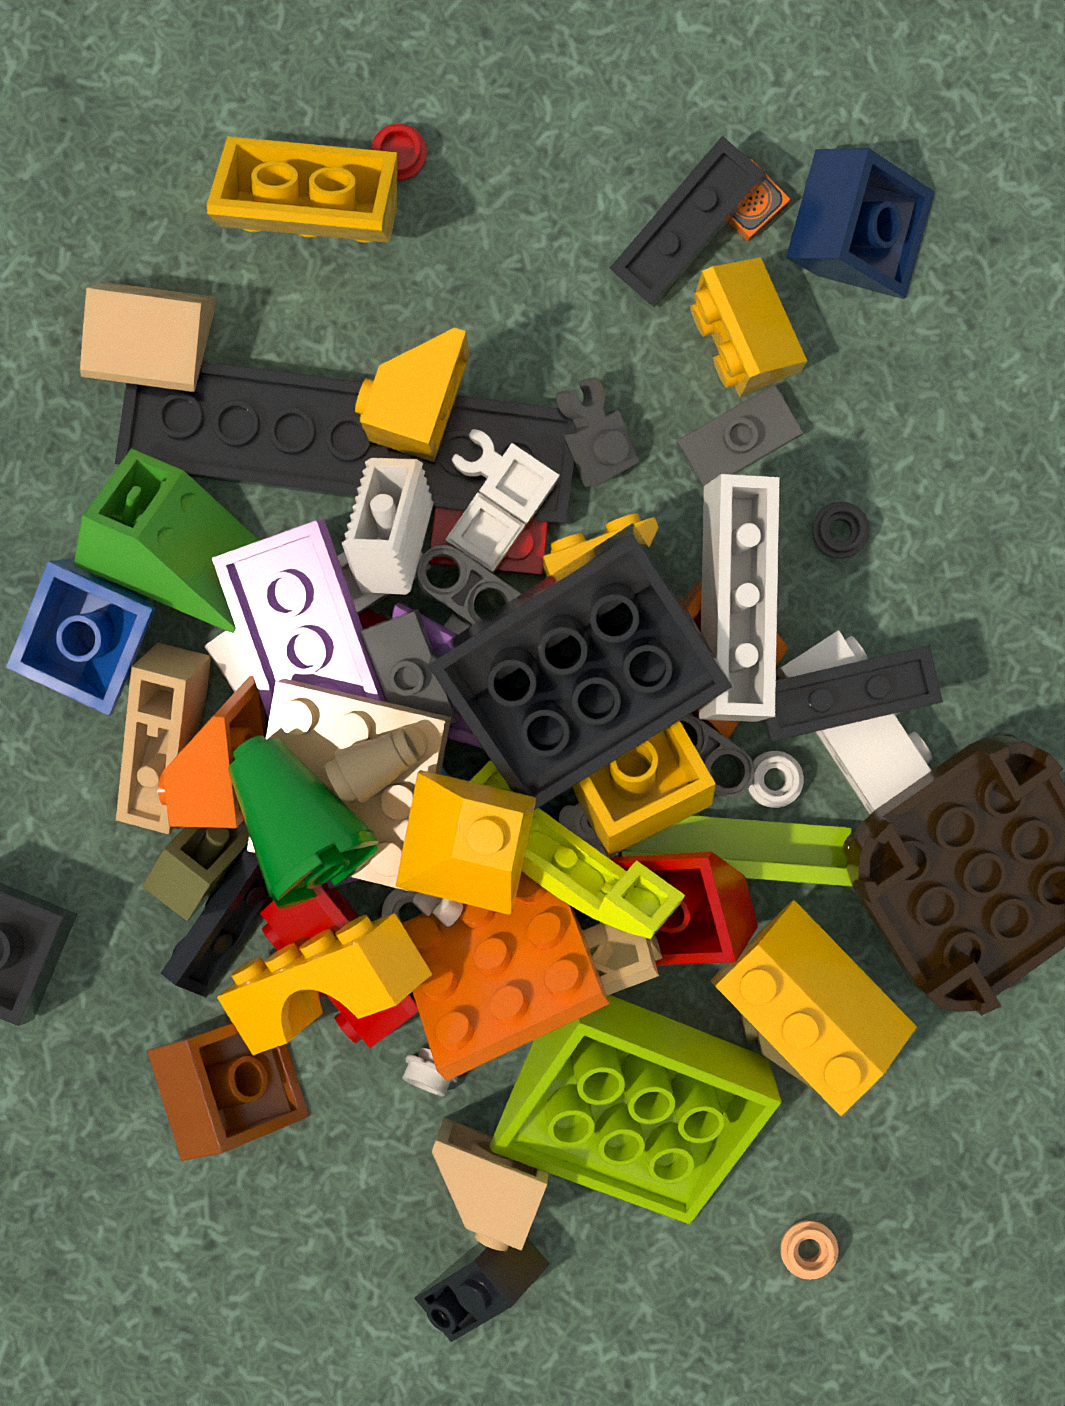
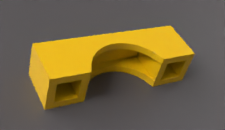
[217,913,432,1055]

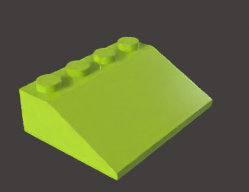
[490,995,782,1224]

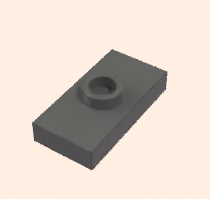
[676,384,804,490]
[360,609,460,724]

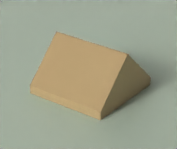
[80,282,216,392]

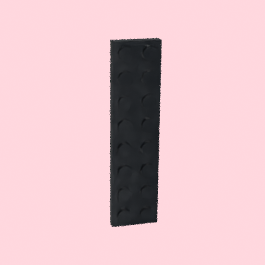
[115,361,576,526]

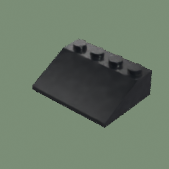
[427,523,732,810]

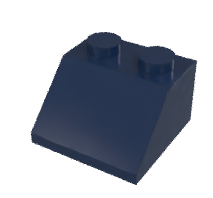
[786,148,934,299]

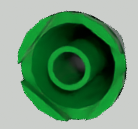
[228,735,379,909]

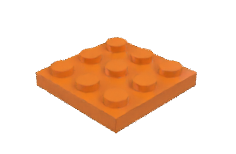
[402,871,610,1081]

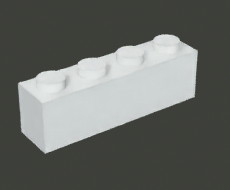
[699,474,779,722]
[776,630,933,814]

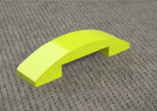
[469,760,685,939]

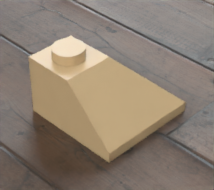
[432,1117,549,1251]

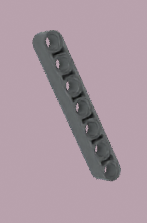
[417,545,754,797]

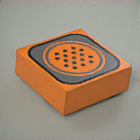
[729,159,790,242]

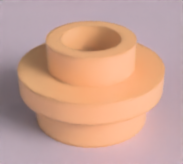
[780,1220,839,1280]

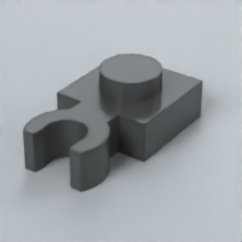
[556,377,639,487]

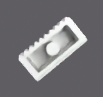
[342,458,434,595]

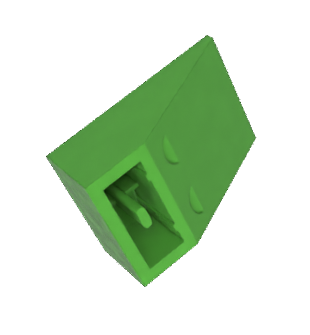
[74,448,260,634]

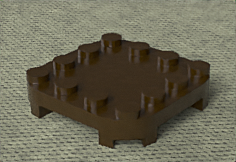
[843,732,1065,1016]

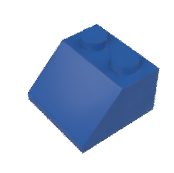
[6,558,156,716]

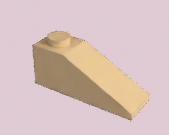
[116,642,211,834]

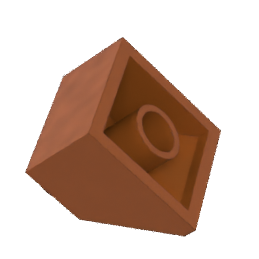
[147,1021,309,1161]

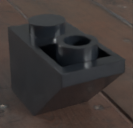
[414,1237,550,1342]

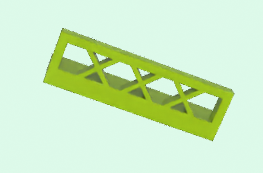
[620,816,852,886]

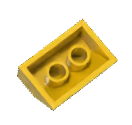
[207,136,397,243]
[710,900,917,1116]

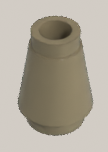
[325,729,420,806]

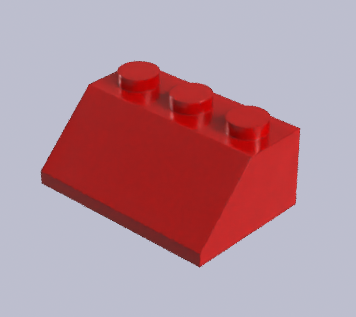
[260,882,418,1048]

